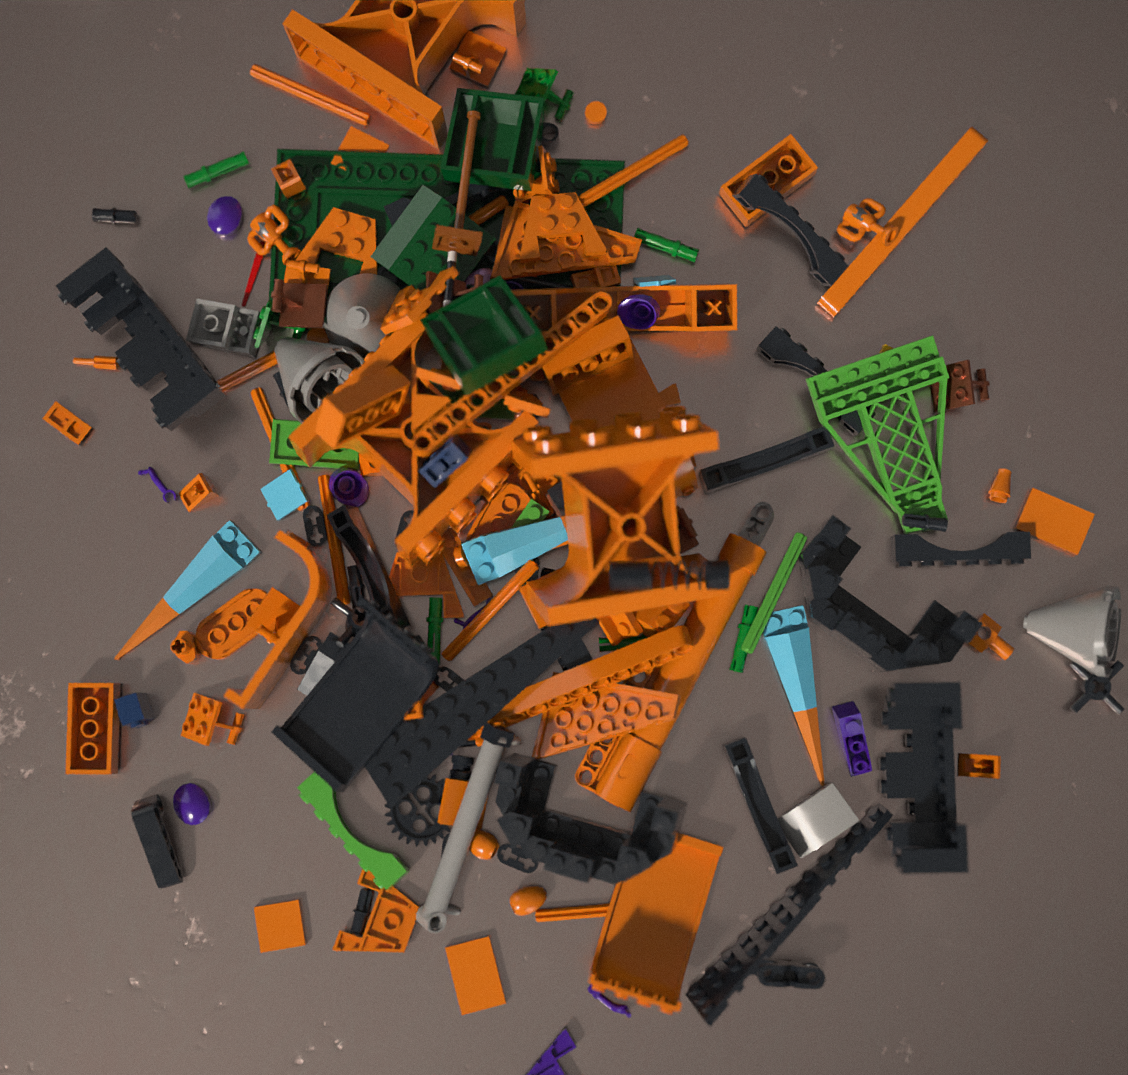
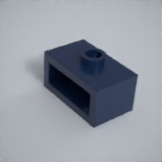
[114,692,155,729]

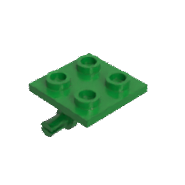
[514,68,574,121]
[253,299,306,349]

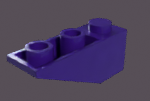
[832,701,873,777]

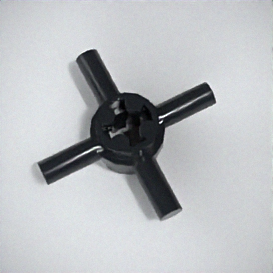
[330,597,366,648]
[1070,660,1125,714]

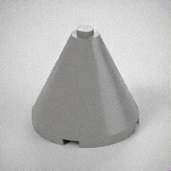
[324,274,402,360]
[274,337,365,424]
[1023,585,1122,677]

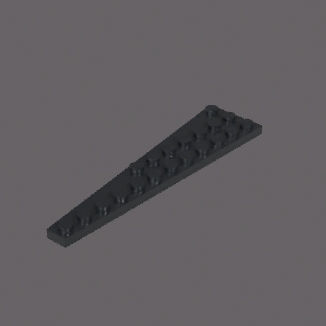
[365,618,599,808]
[685,803,893,1027]

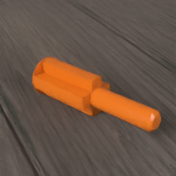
[73,356,119,370]
[524,472,553,511]

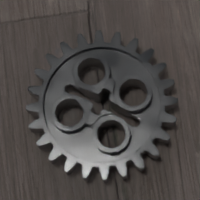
[384,775,451,847]

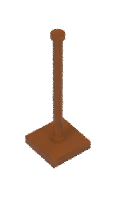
[432,111,482,256]

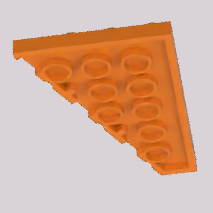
[490,200,642,280]
[532,672,681,759]

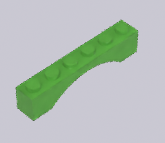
[297,772,410,890]

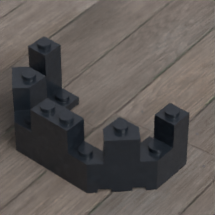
[56,247,226,431]
[798,515,983,672]
[878,682,969,874]
[494,753,688,885]

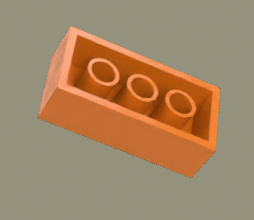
[719,134,818,227]
[541,316,634,395]
[315,365,411,449]
[66,683,121,774]

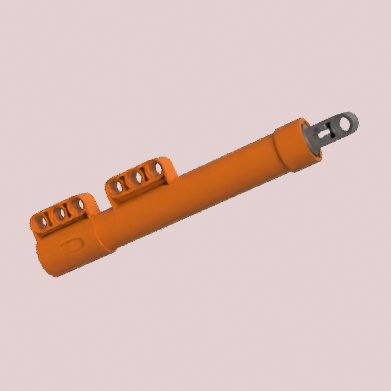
[575,501,774,812]

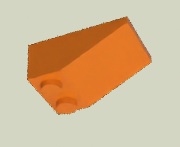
[632,602,690,637]

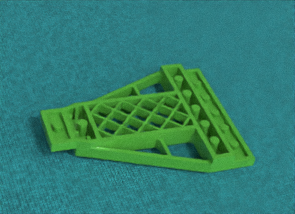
[806,335,949,534]

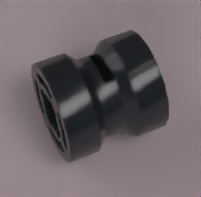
[449,755,474,780]

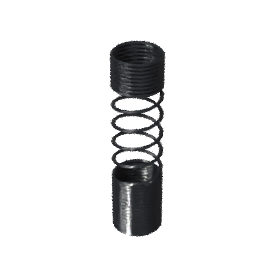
[609,560,730,591]

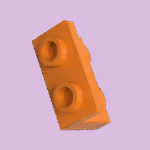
[596,612,643,646]

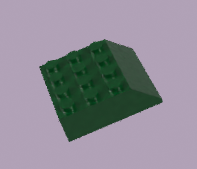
[441,88,545,191]
[370,185,496,291]
[420,275,547,396]

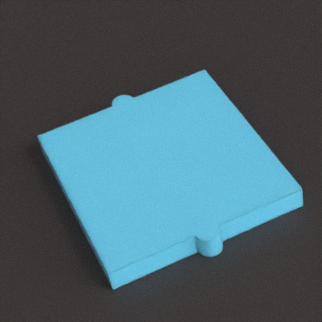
[633,275,676,287]
[260,469,309,521]

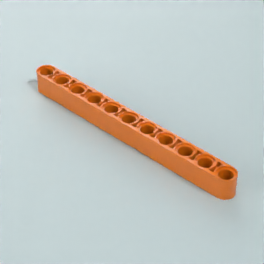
[817,126,989,317]
[413,292,612,457]
[468,625,693,740]

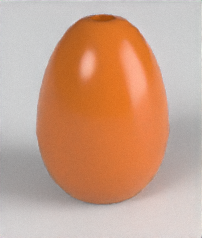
[468,829,499,860]
[509,886,547,916]

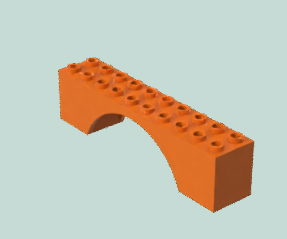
[510,283,737,335]

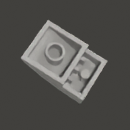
[186,298,262,358]
[778,782,859,858]

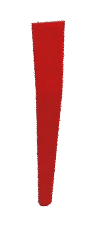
[242,241,266,307]

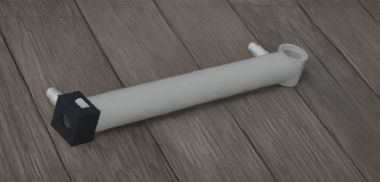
[416,722,522,934]

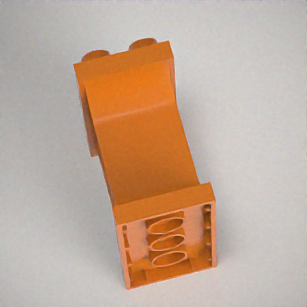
[282,0,526,149]
[289,312,539,566]
[511,406,730,626]

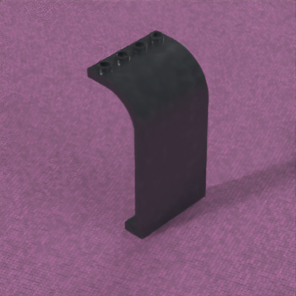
[271,597,439,793]

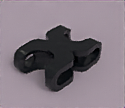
[756,959,826,990]

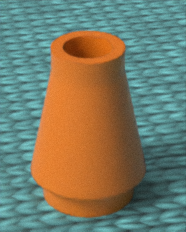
[988,468,1012,503]

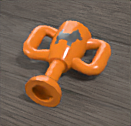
[837,198,899,247]
[247,205,301,265]

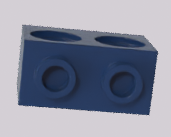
[419,434,472,487]

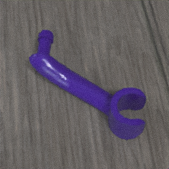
[138,467,179,503]
[453,597,491,629]
[587,984,632,1018]

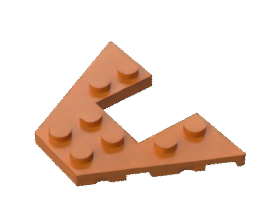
[415,367,551,418]

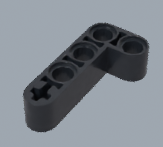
[131,794,183,890]

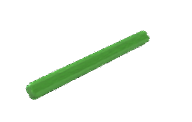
[741,532,807,654]

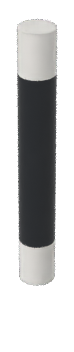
[443,251,457,307]

